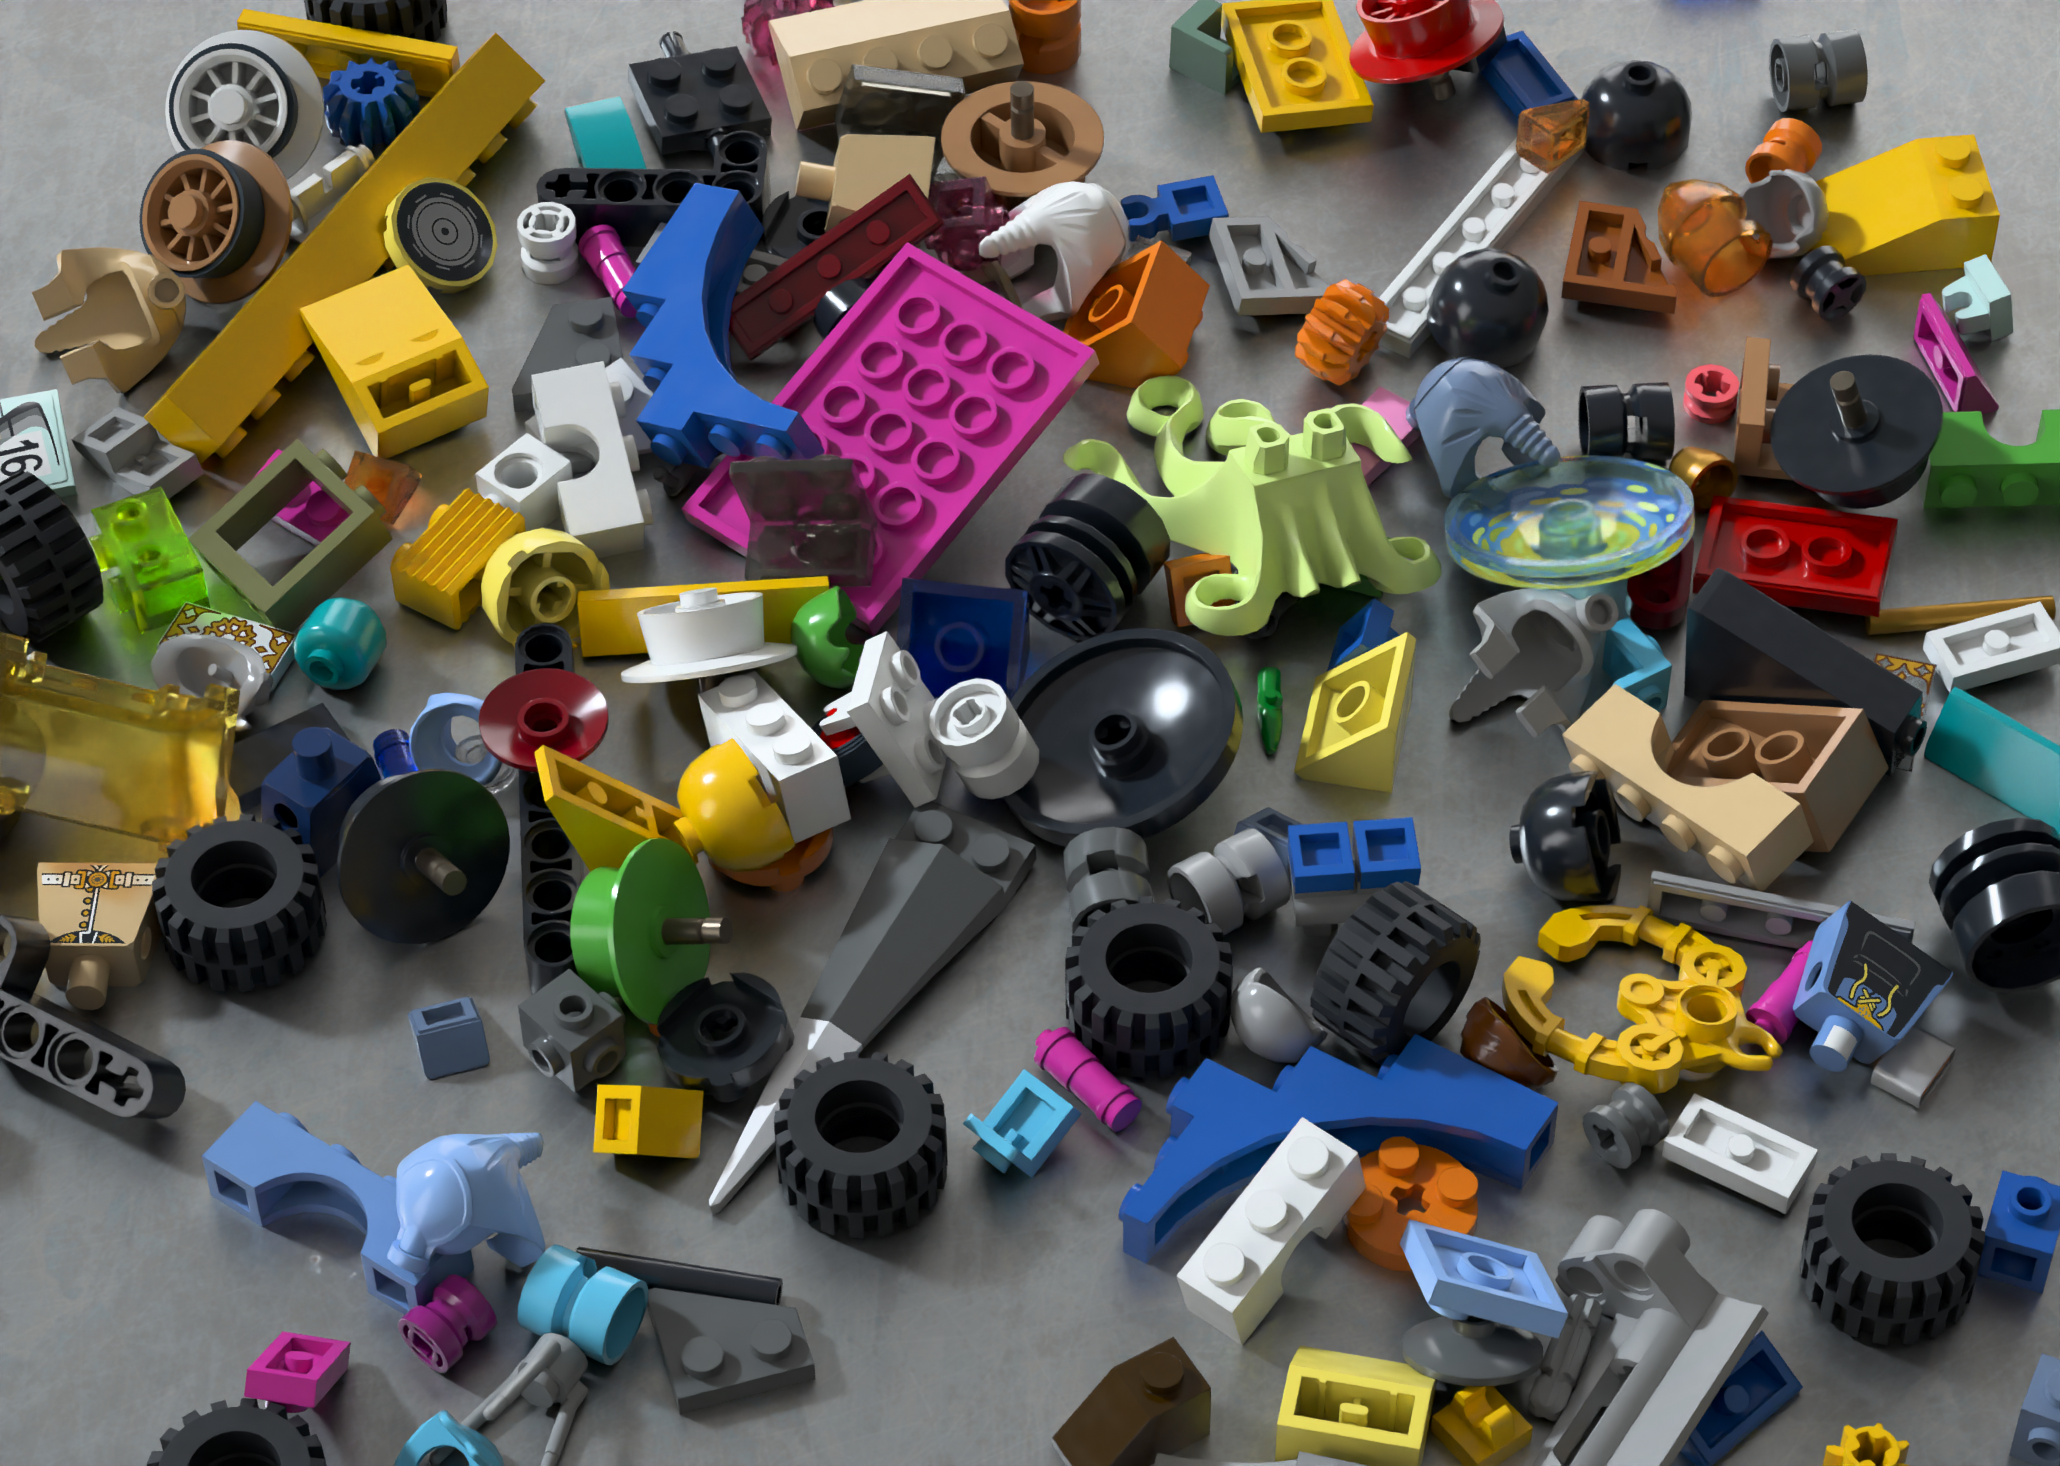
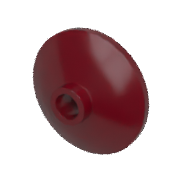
[478,668,609,772]

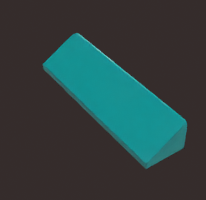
[1924,687,2060,836]

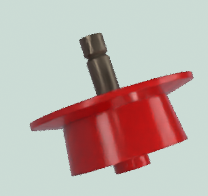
[1349,0,1504,100]

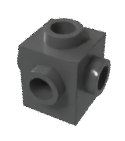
[518,969,626,1093]

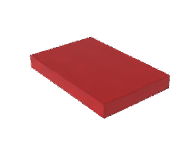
[1692,496,1898,617]

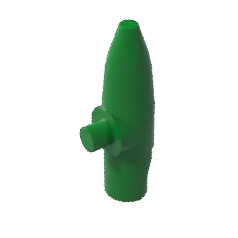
[1257,666,1283,755]

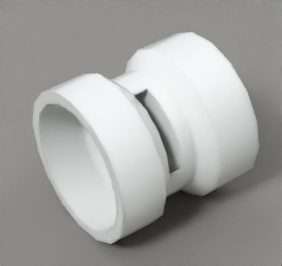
[517,202,580,285]

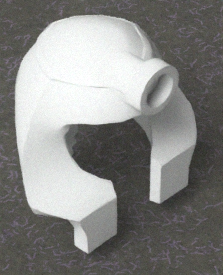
[979,181,1132,322]

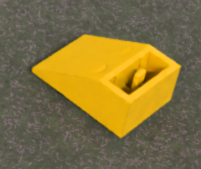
[299,264,489,463]

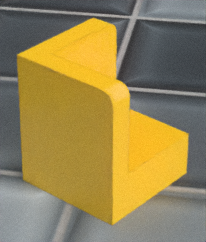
[593,1085,704,1158]

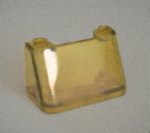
[0,632,240,853]

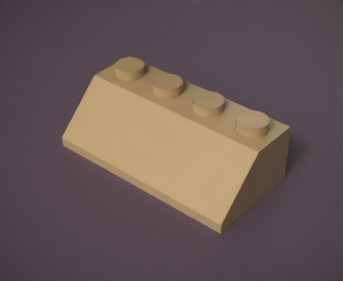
[768,0,1024,131]

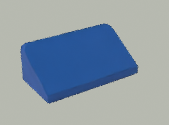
[1680,1330,1803,1466]

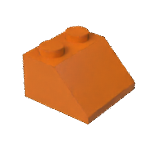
[1063,240,1210,389]

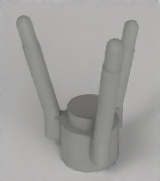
[429,1333,589,1466]

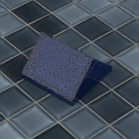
[896,577,1030,701]

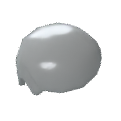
[1735,169,1829,259]
[1230,968,1328,1063]

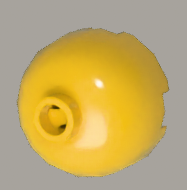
[673,738,795,872]

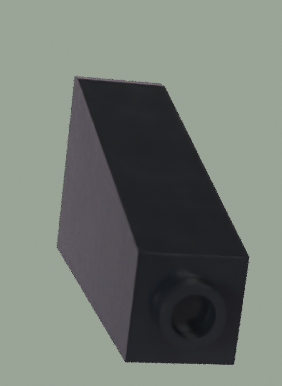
[1684,568,1927,777]

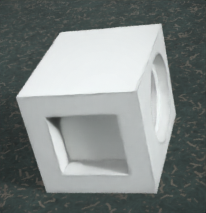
[475,433,573,532]

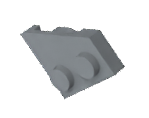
[1209,216,1330,316]

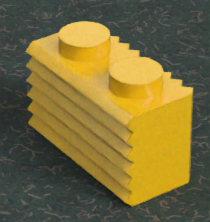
[390,488,526,630]

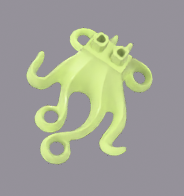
[1063,375,1441,636]

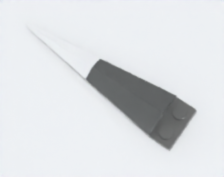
[709,801,1037,1215]

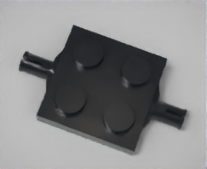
[628,31,772,158]

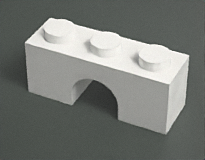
[531,361,653,558]
[698,671,851,843]
[1176,1117,1366,1346]

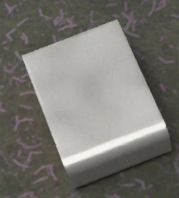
[1871,1025,1957,1108]

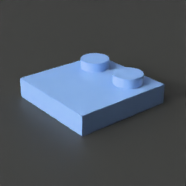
[1400,1219,1568,1338]

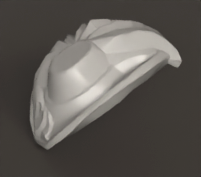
[151,634,273,733]

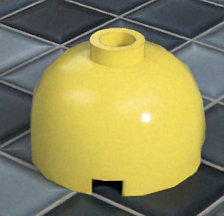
[481,528,610,649]

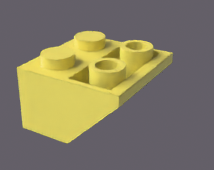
[1275,1345,1438,1466]

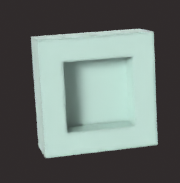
[1942,254,2014,341]

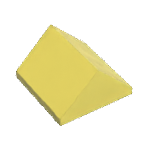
[1294,632,1416,793]

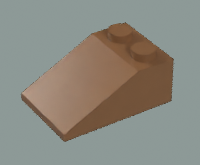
[1666,700,1888,853]

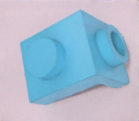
[1602,616,1672,712]
[963,1069,1082,1178]

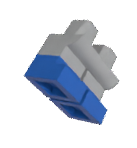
[1288,817,1421,937]

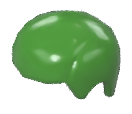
[791,586,864,690]

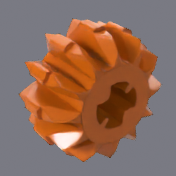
[1295,279,1389,386]

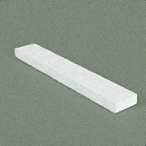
[1378,116,1585,359]

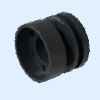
[1005,473,1170,641]
[1929,817,2060,993]

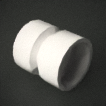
[929,678,1039,799]

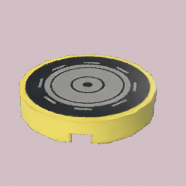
[383,177,498,294]

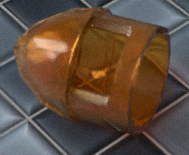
[1658,179,1773,297]

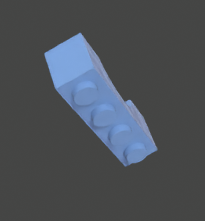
[202,1101,474,1315]

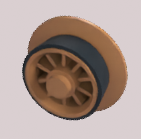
[139,140,293,304]

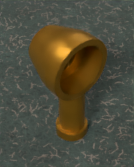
[1634,446,1738,513]

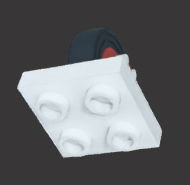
[811,631,947,808]

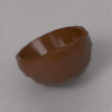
[1460,997,1558,1091]

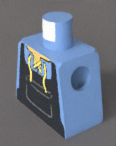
[1793,900,1953,1072]

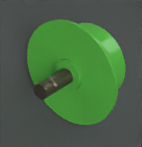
[570,838,733,1025]

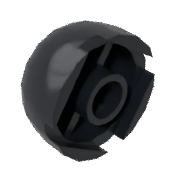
[1577,60,1692,171]
[1427,248,1549,368]
[1509,770,1621,903]

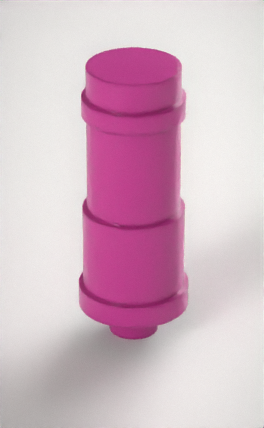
[578,225,637,318]
[1745,940,1813,1045]
[1034,1027,1142,1132]

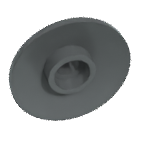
[1402,1315,1543,1386]

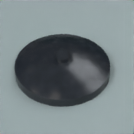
[1003,628,1243,847]

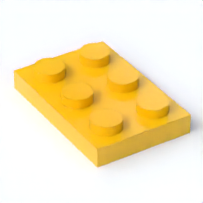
[1221,0,1374,133]

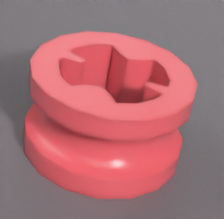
[1683,364,1740,424]

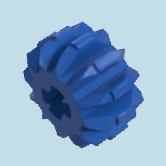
[323,56,420,151]

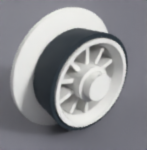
[165,30,324,180]

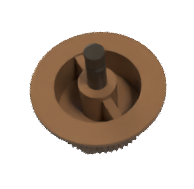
[941,81,1104,219]

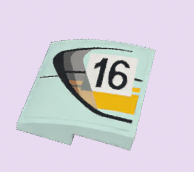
[0,389,77,497]

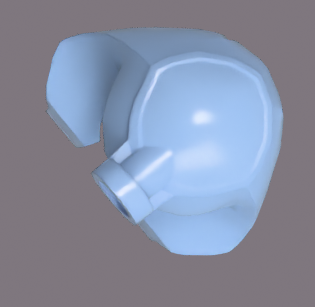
[387,1133,545,1273]

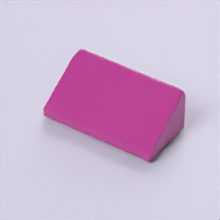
[1913,293,1999,414]

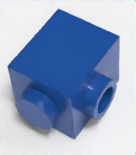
[1977,1170,2060,1294]

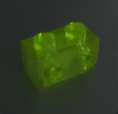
[87,486,210,634]

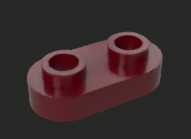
[1625,531,1694,629]

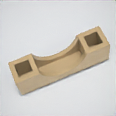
[1562,684,1814,892]

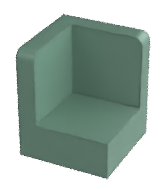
[1169,0,1241,95]

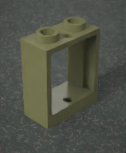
[188,439,393,632]

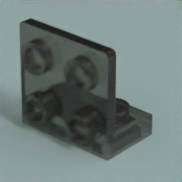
[834,64,966,206]
[729,455,878,587]

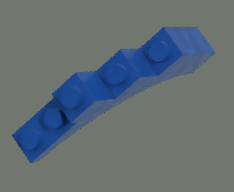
[622,183,825,470]
[1118,1034,1558,1264]

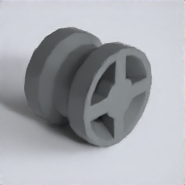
[1582,1082,1670,1169]

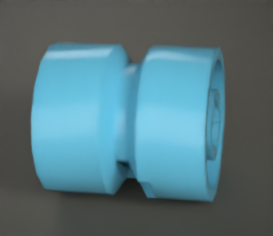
[517,1244,648,1365]

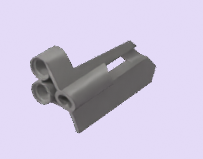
[1532,1209,1769,1466]

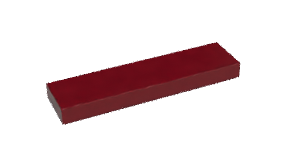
[729,174,945,361]

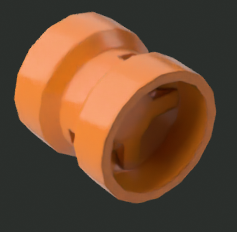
[1745,118,1822,183]

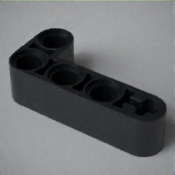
[536,131,771,247]
[0,914,186,1119]

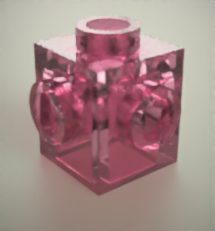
[924,176,1010,271]

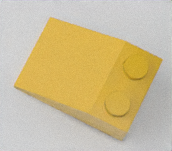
[1809,134,2000,276]

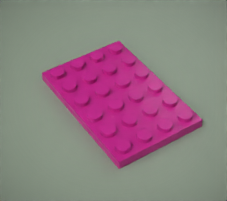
[681,242,1099,636]

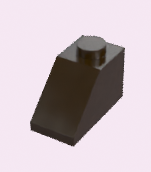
[1052,1337,1211,1466]

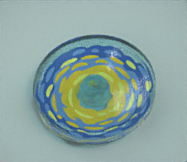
[1444,455,1695,589]

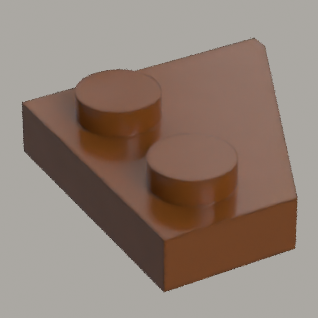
[1561,201,1678,314]

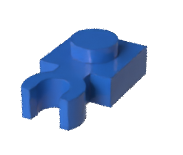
[1121,175,1229,242]

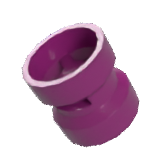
[398,1274,497,1373]

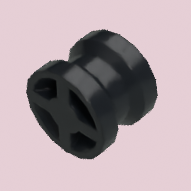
[1790,245,1867,321]

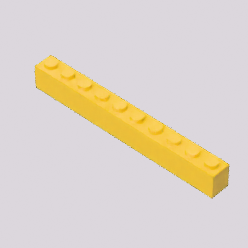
[143,32,546,464]

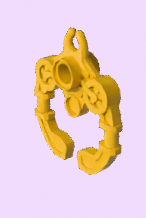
[1501,905,1783,1094]

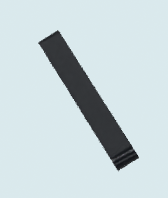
[515,623,585,995]

